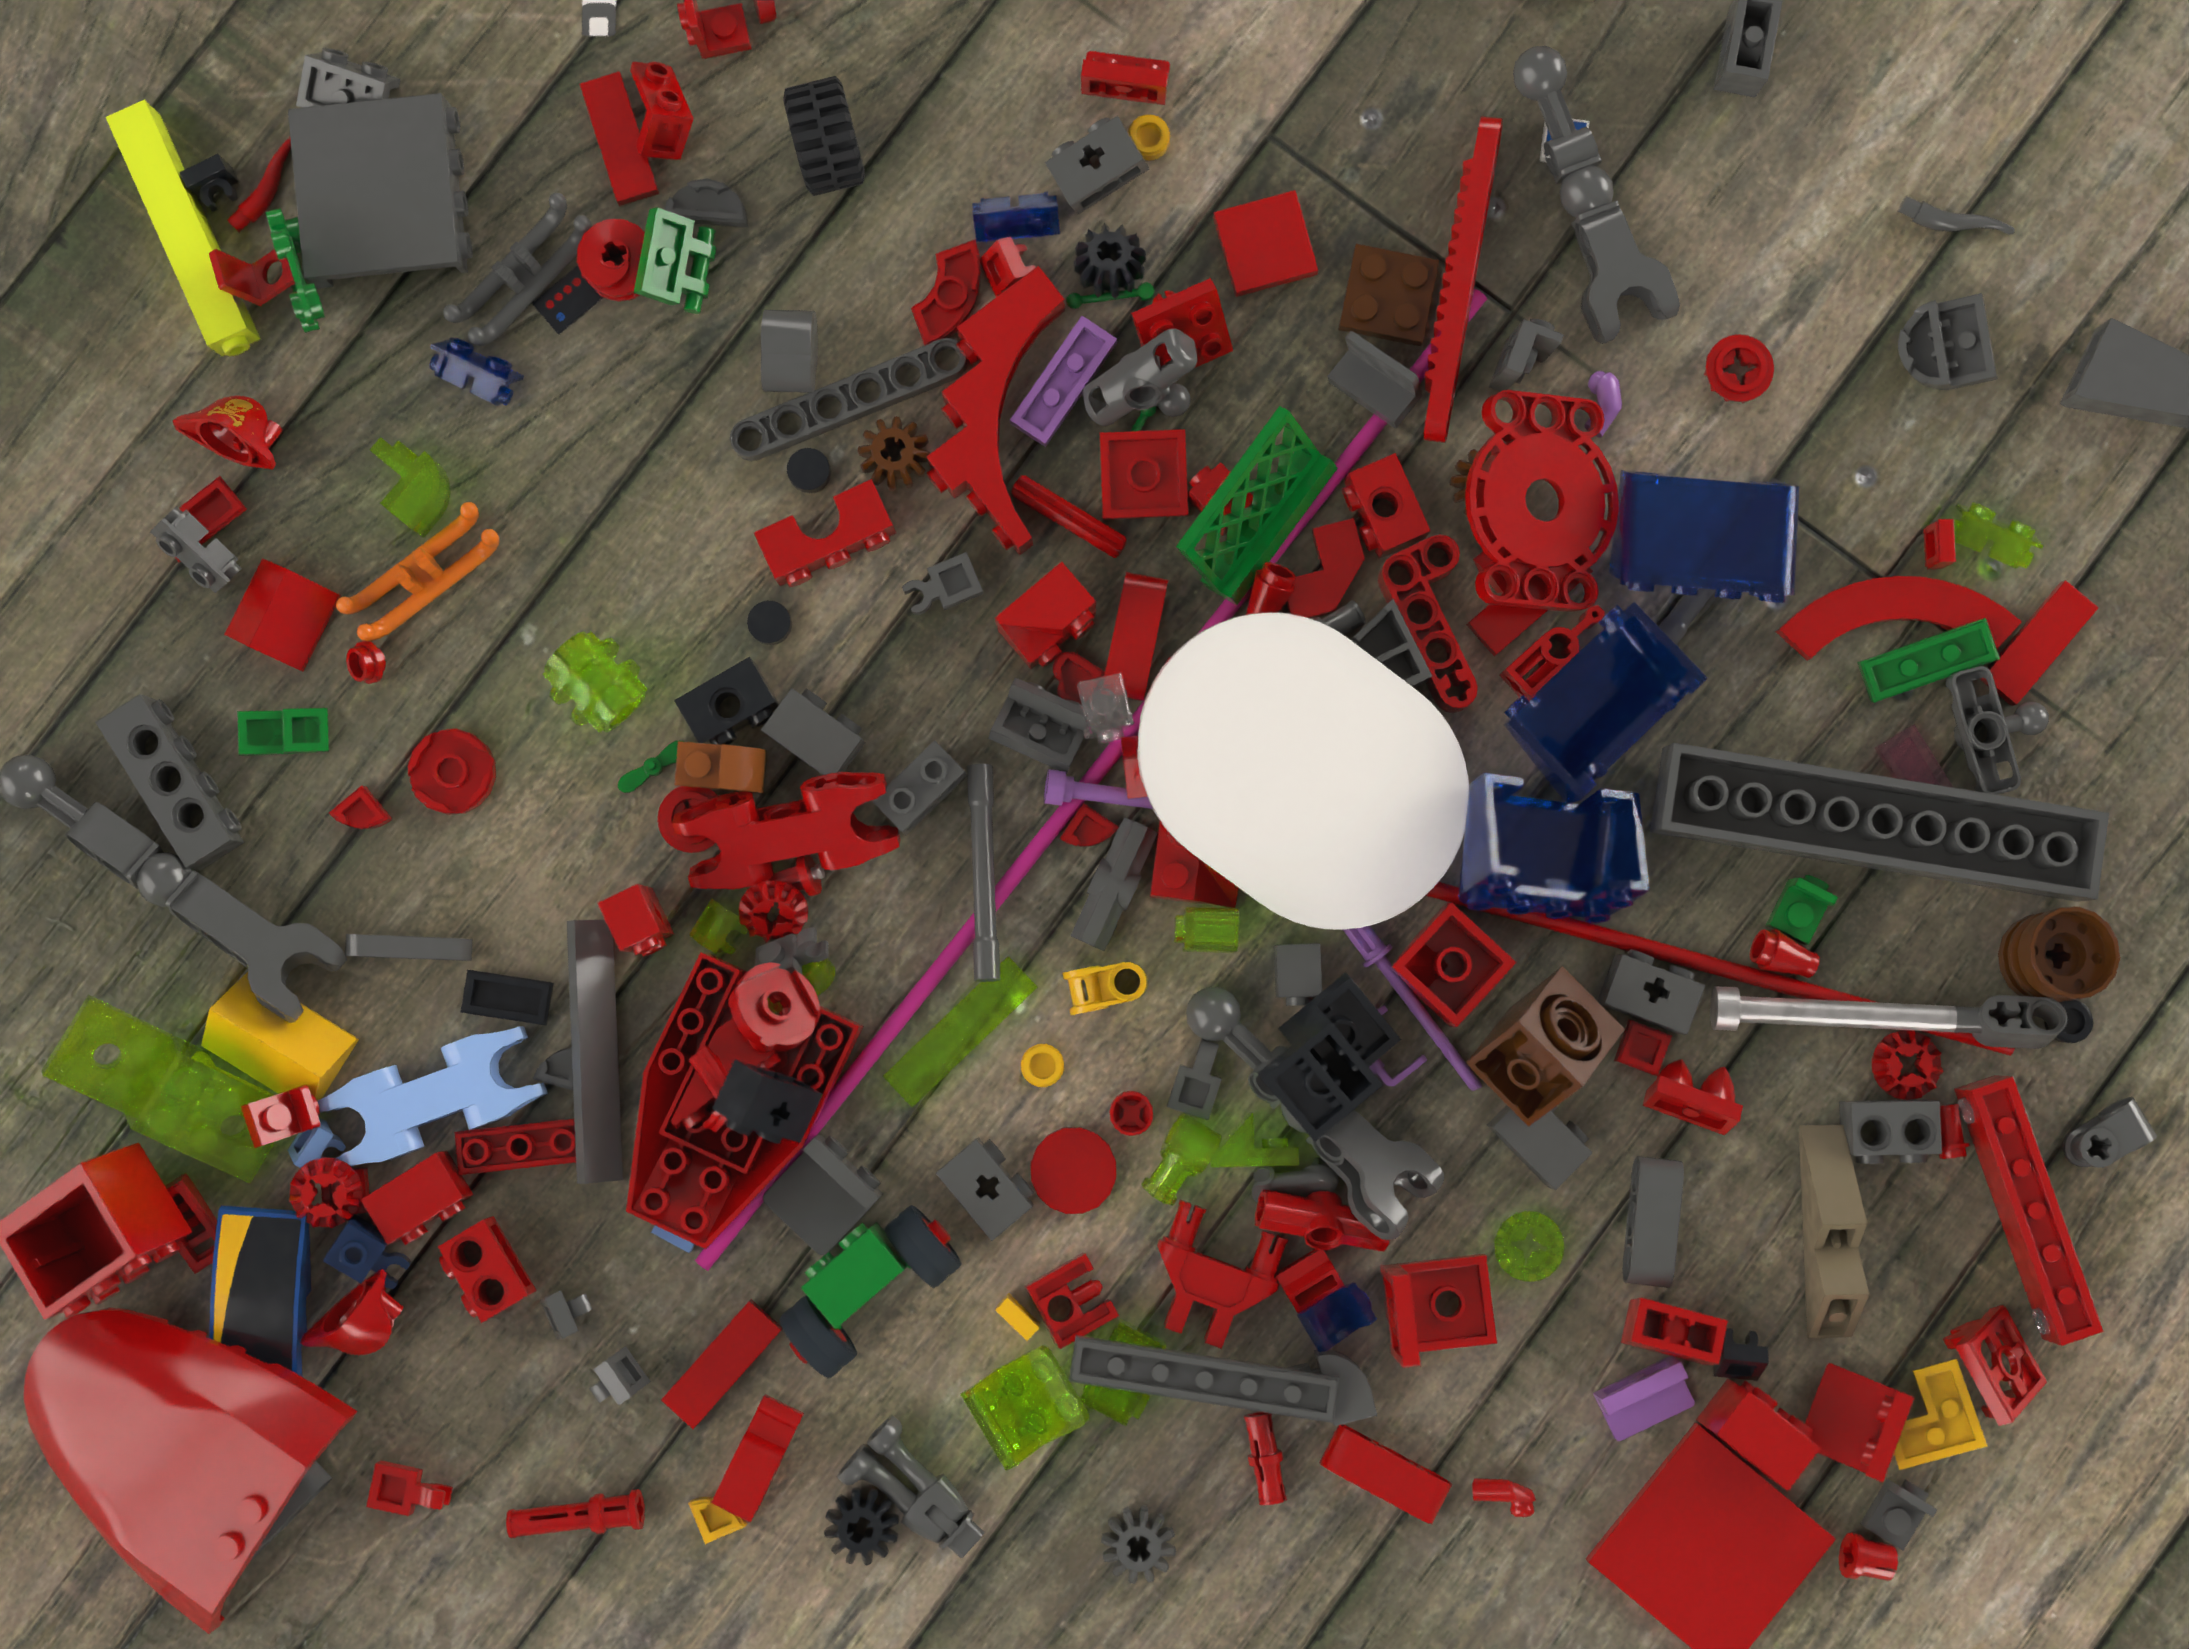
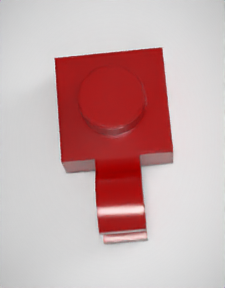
[366,1460,453,1516]

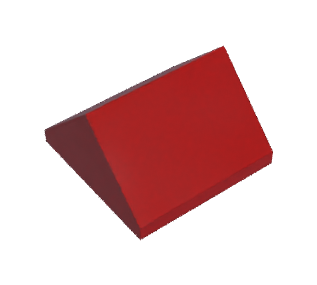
[224,558,341,672]

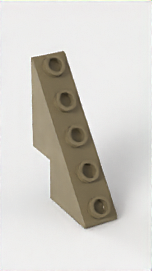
[1799,1125,1869,1338]

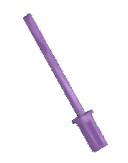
[1343,926,1482,1091]

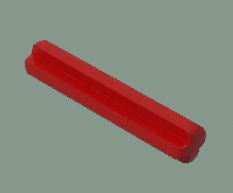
[1011,475,1127,558]

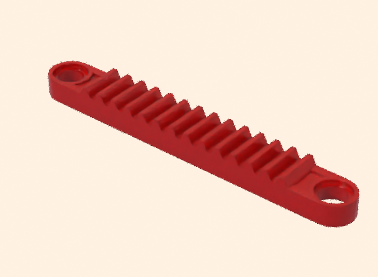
[1424,116,1503,443]

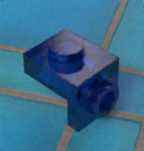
[1297,1283,1377,1353]

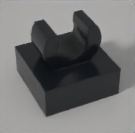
[179,153,239,212]
[1713,1328,1769,1381]

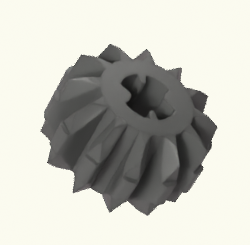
[1101,1505,1176,1584]

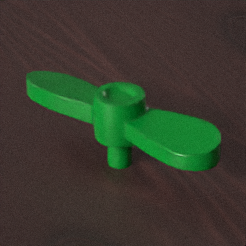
[618,740,685,793]

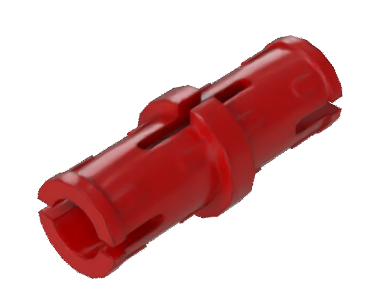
[1244,1411,1287,1506]

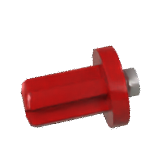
[768,855,825,897]

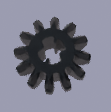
[1074,223,1146,300]
[824,1487,900,1565]

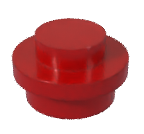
[346,641,386,684]

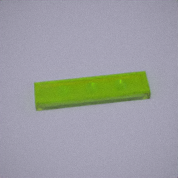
[883,956,1038,1108]

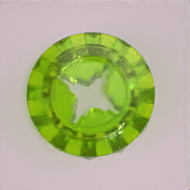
[1493,1211,1565,1282]

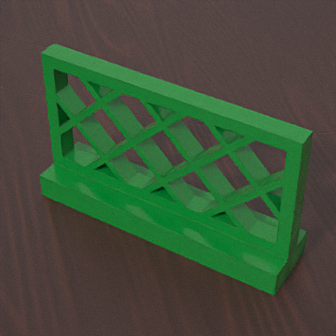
[1176,406,1338,605]

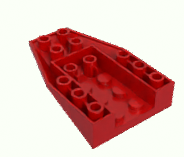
[626,952,864,1249]

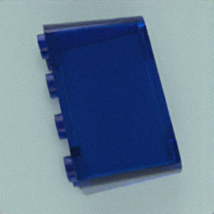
[1609,470,1799,603]
[1458,773,1650,923]

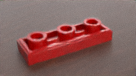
[455,1118,576,1175]

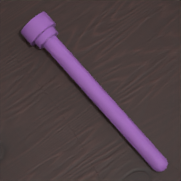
[1044,769,1153,809]

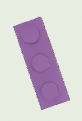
[1010,316,1117,447]

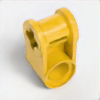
[1062,962,1148,1016]

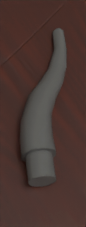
[1898,196,2015,235]

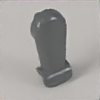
[1252,1157,1339,1203]

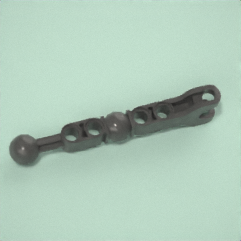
[0,754,347,1023]

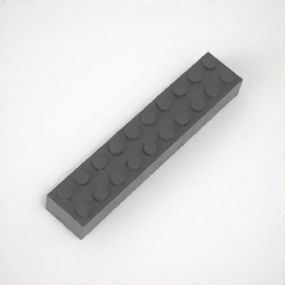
[1650,743,2109,902]

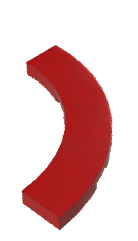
[1776,576,2022,661]

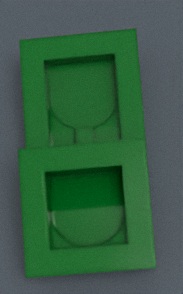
[237,708,329,756]

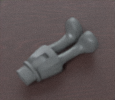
[837,1415,985,1558]

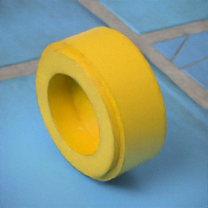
[1128,114,1170,161]
[1021,1044,1064,1087]

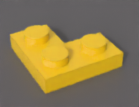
[1894,1359,1987,1470]

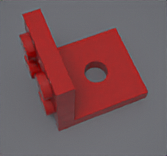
[1380,1254,1497,1367]

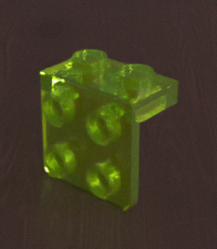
[960,1345,1090,1471]

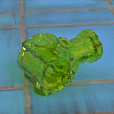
[1141,1113,1222,1206]

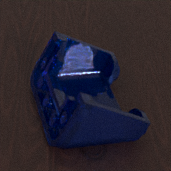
[1504,602,1708,804]

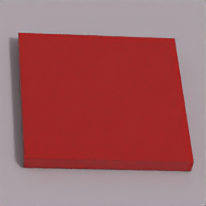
[1586,1422,1836,1649]

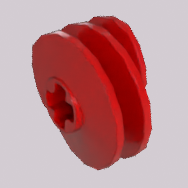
[577,219,645,302]

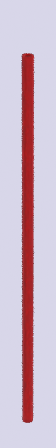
[1425,882,2015,1056]

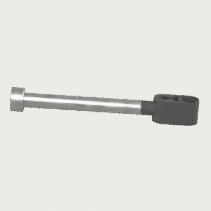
[1710,986,2067,1049]

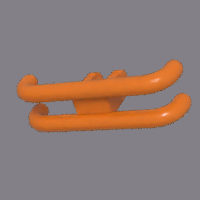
[336,502,500,641]

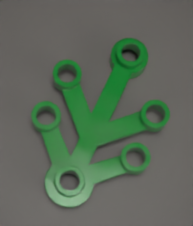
[265,208,325,333]

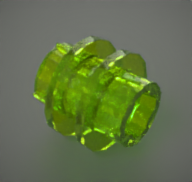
[542,631,648,733]

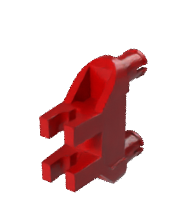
[1157,1200,1289,1349]

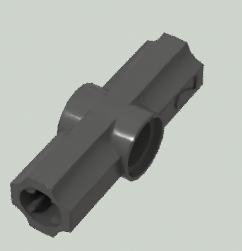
[1071,817,1158,951]

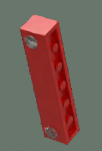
[1954,1075,2104,1346]

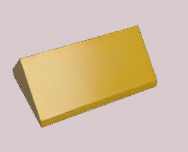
[201,972,359,1101]

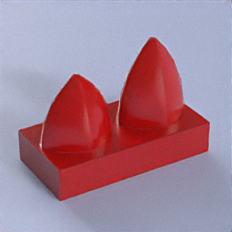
[1642,1059,1743,1136]

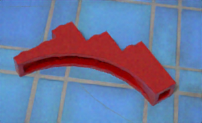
[926,265,1065,555]

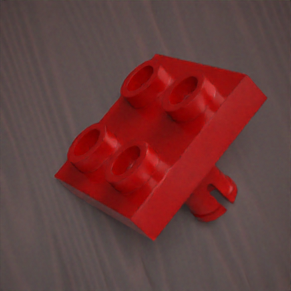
[1131,278,1233,368]

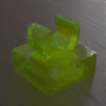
[689,899,748,954]

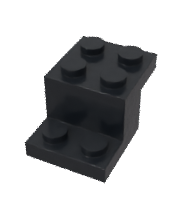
[1258,972,1401,1142]

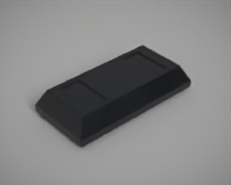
[460,970,554,1026]

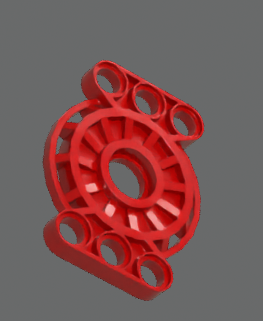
[1465,390,1619,612]

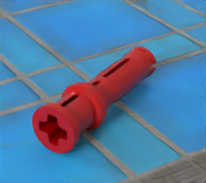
[506,1489,645,1539]

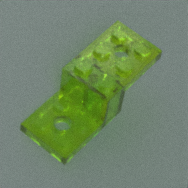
[41,994,276,1183]

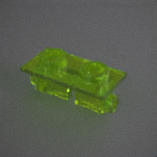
[1953,502,2044,569]

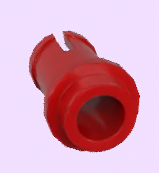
[1939,1104,1970,1159]

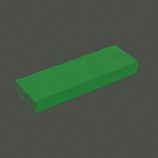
[1857,618,2000,703]

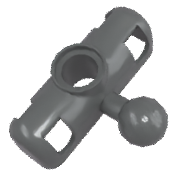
[1082,329,1197,426]
[1945,666,2049,795]

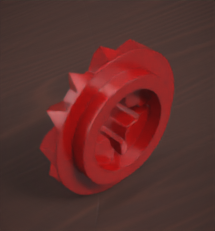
[1704,334,1774,404]
[657,786,718,853]
[739,880,808,944]
[1872,1030,1944,1100]
[289,1157,362,1229]

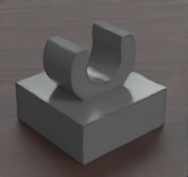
[540,1291,593,1340]
[590,1346,651,1405]

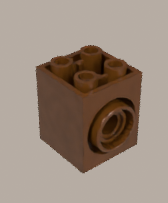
[1466,966,1625,1127]

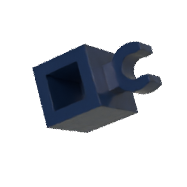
[323,1214,411,1289]

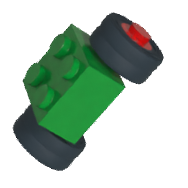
[779,1205,961,1378]

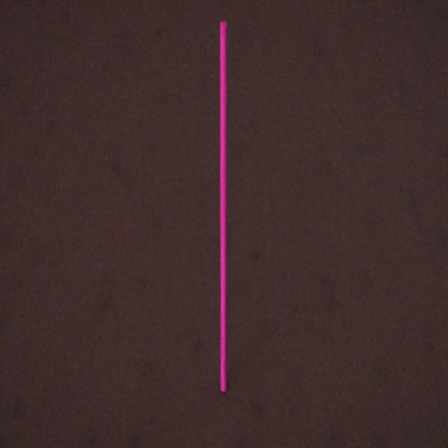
[695,289,1487,1271]

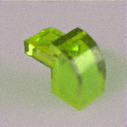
[370,437,450,538]

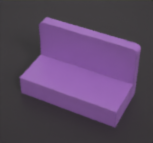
[1593,1356,1695,1441]

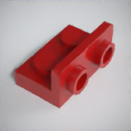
[1081,51,1170,105]

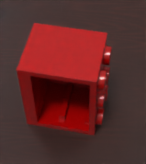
[0,1142,193,1320]

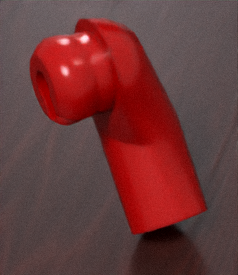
[1472,1478,1536,1517]

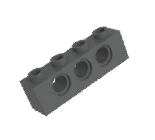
[96,694,245,870]

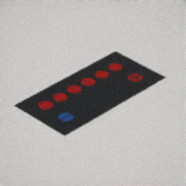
[532,265,603,335]

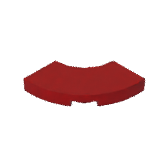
[911,239,981,345]

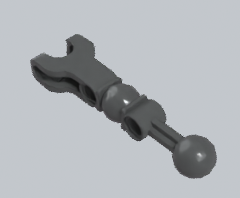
[1513,46,1680,344]
[1186,986,1444,1240]

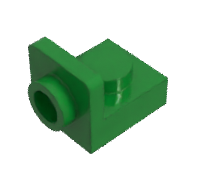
[1766,875,1838,945]

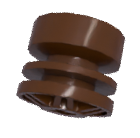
[1998,906,2120,1002]

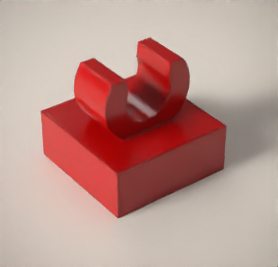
[980,237,1036,297]

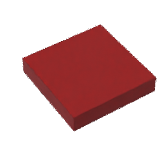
[1213,190,1319,297]
[1100,429,1188,520]

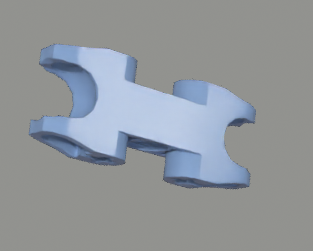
[317,1026,548,1167]

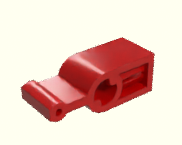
[1499,605,1605,703]
[711,1394,804,1523]

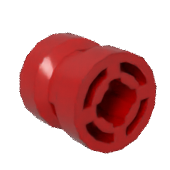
[1110,1091,1153,1136]

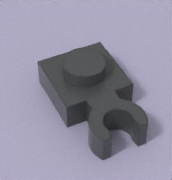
[902,552,984,615]

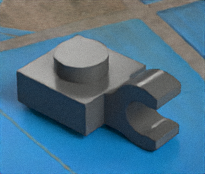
[755,927,829,974]
[1167,1039,1222,1120]

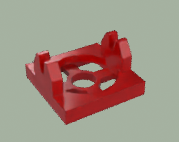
[1943,1305,2047,1426]

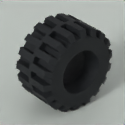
[783,76,865,196]

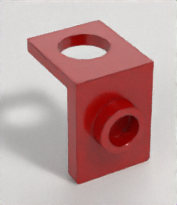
[209,249,295,306]

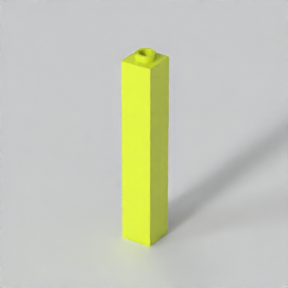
[105,99,260,356]

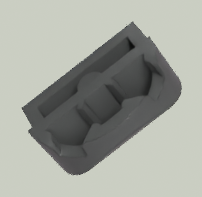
[1898,293,1998,390]

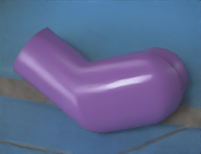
[1584,371,1622,437]

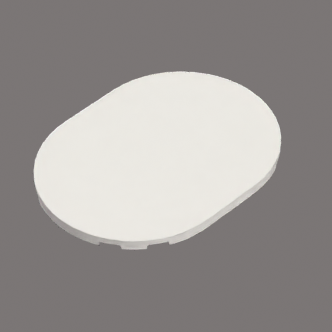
[1137,613,1470,930]

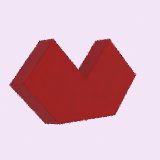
[1286,518,1365,619]

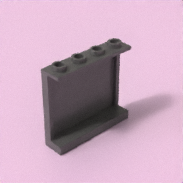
[288,93,473,289]

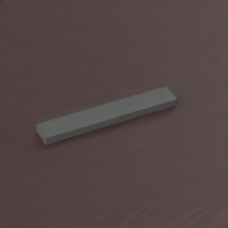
[567,920,623,1184]
[1069,1335,1340,1423]

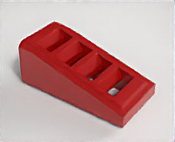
[165,1173,217,1274]

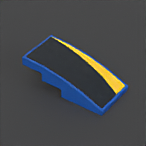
[209,1205,311,1377]

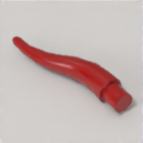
[227,137,291,233]

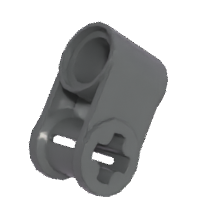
[2063,1097,2157,1168]

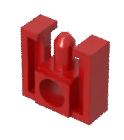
[1024,1253,1119,1349]

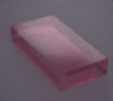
[1874,724,1954,788]

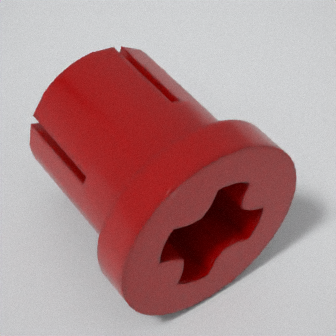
[1839,1532,1898,1581]

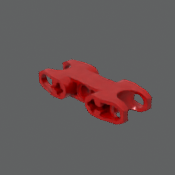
[672,772,900,890]

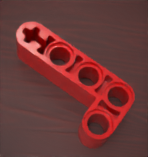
[1378,534,1478,713]

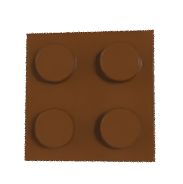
[1338,244,1439,347]

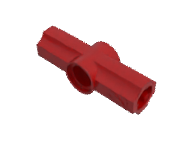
[1255,1189,1390,1252]

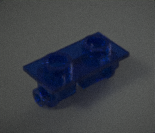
[972,191,1060,242]
[429,337,524,406]

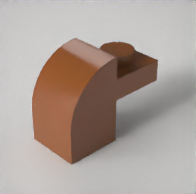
[674,741,767,794]

